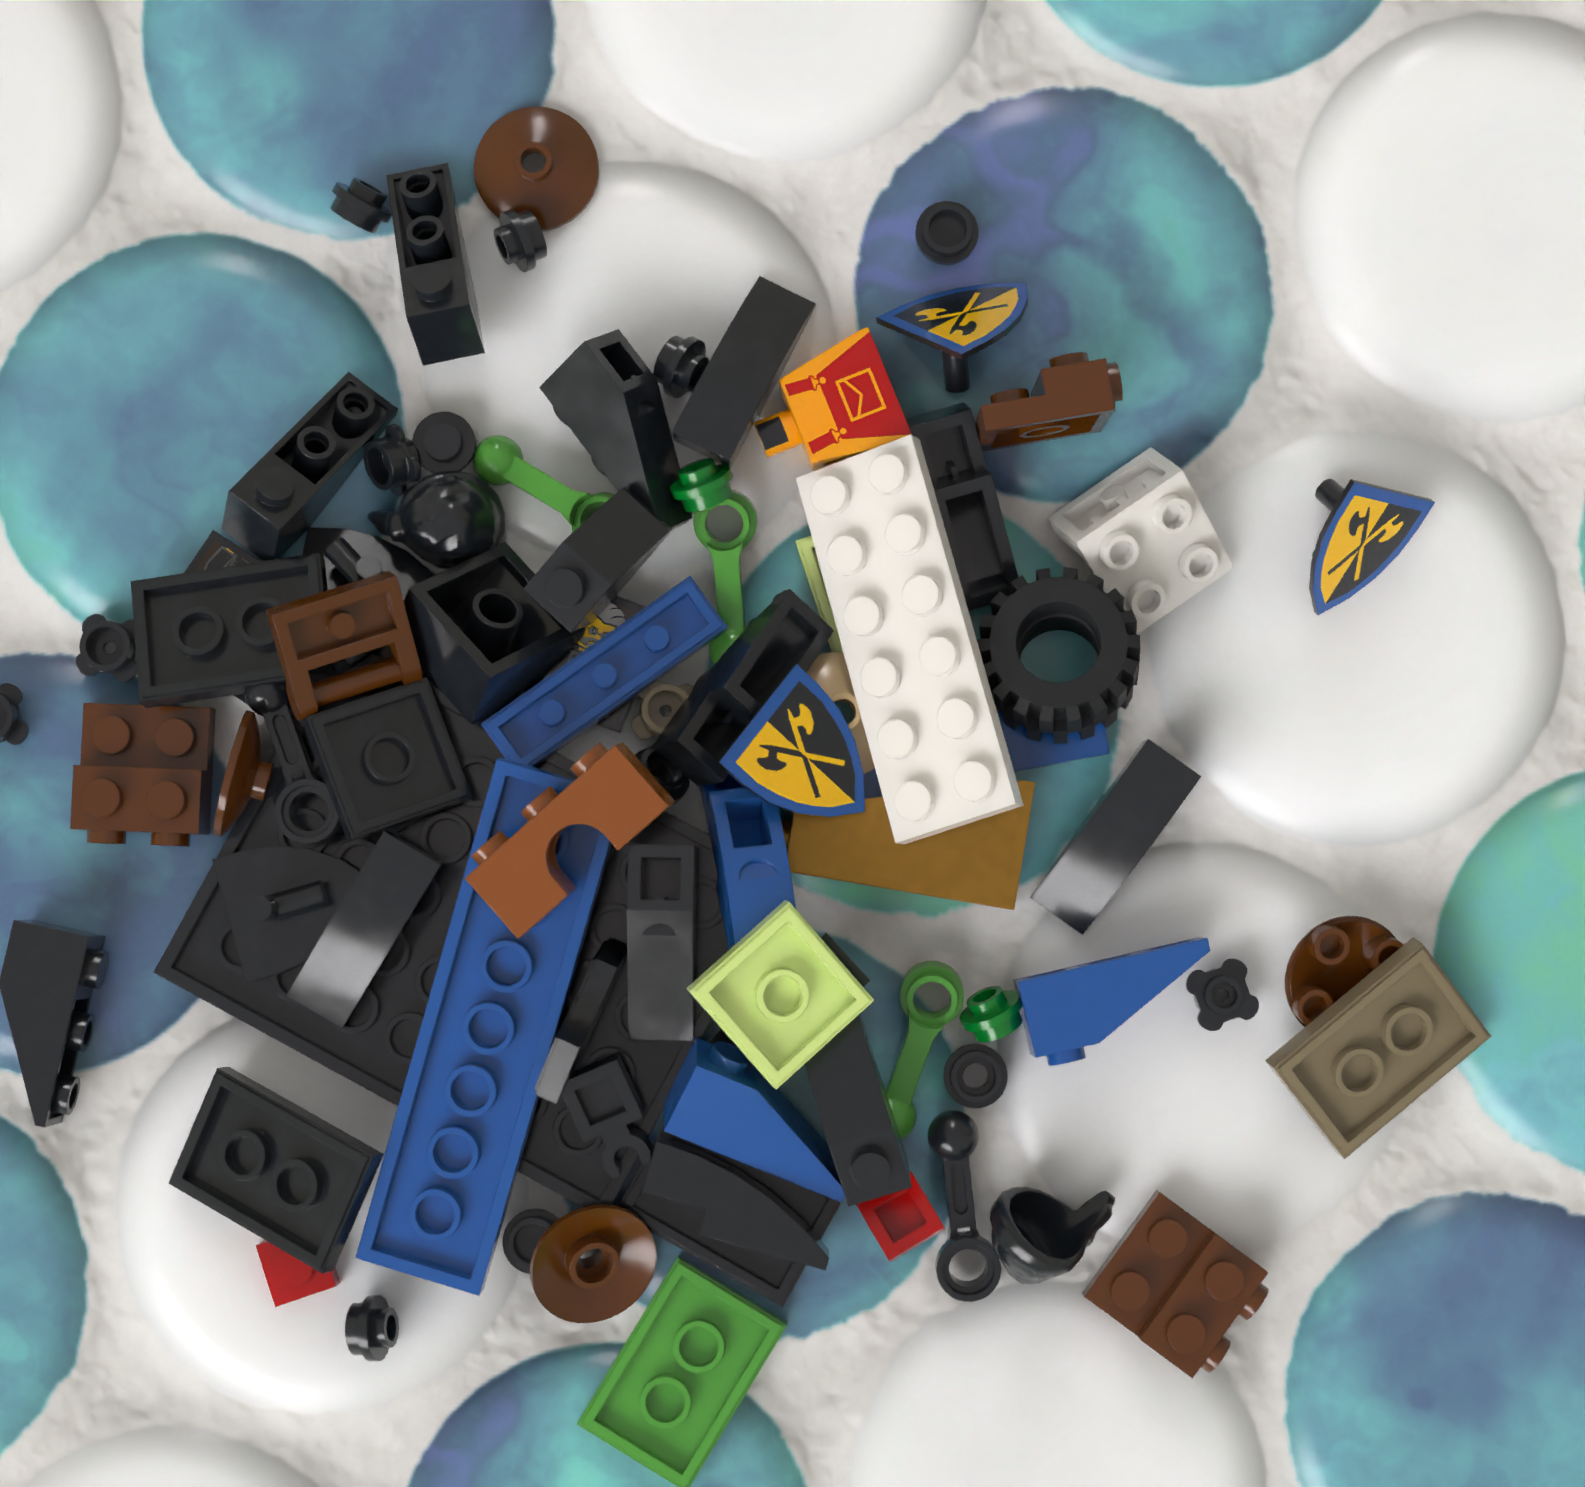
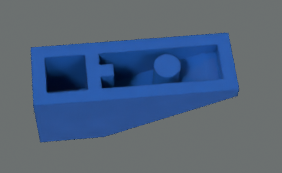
[1013,937,1211,1066]
[664,1038,845,1203]

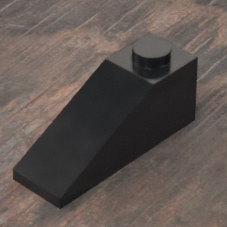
[805,1014,912,1206]

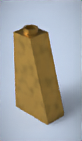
[781,780,1035,910]

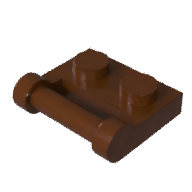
[266,571,422,721]

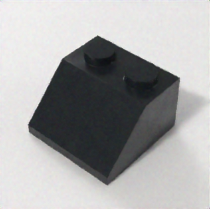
[404,542,586,725]

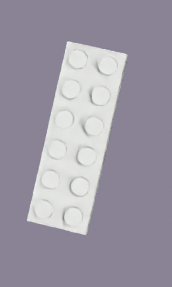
[796,434,1024,844]

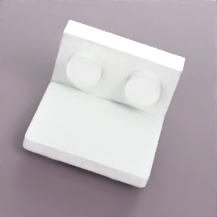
[1047,447,1233,635]

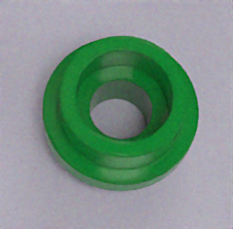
[670,458,733,512]
[959,986,1023,1042]

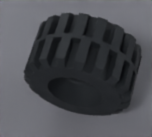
[977,567,1141,744]

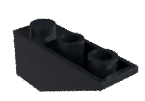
[386,163,485,366]
[539,329,693,530]
[221,372,398,561]
[627,844,698,1041]
[0,920,109,1128]

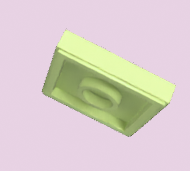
[686,900,874,1090]

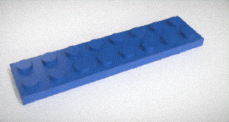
[355,758,612,1296]

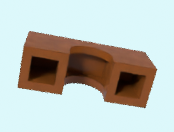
[464,742,675,939]

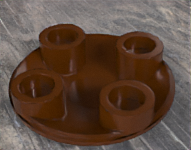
[1285,916,1403,1027]

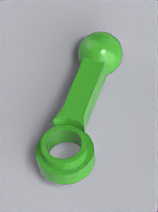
[473,435,615,532]
[693,490,757,664]
[885,961,964,1140]

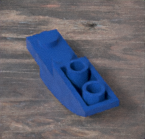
[699,774,796,950]

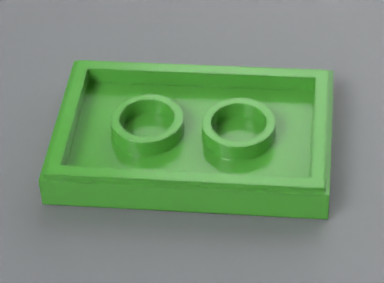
[577,1255,787,1487]

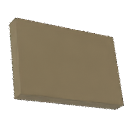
[1265,938,1491,1159]

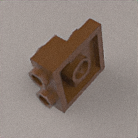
[975,352,1123,452]
[70,703,216,847]
[1082,1189,1269,1379]

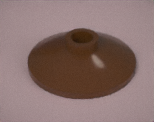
[474,107,599,231]
[213,710,274,837]
[530,1204,657,1323]

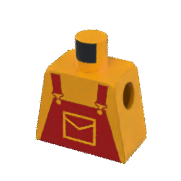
[753,327,912,471]

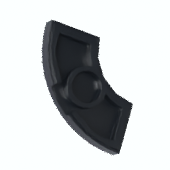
[534,938,627,1104]

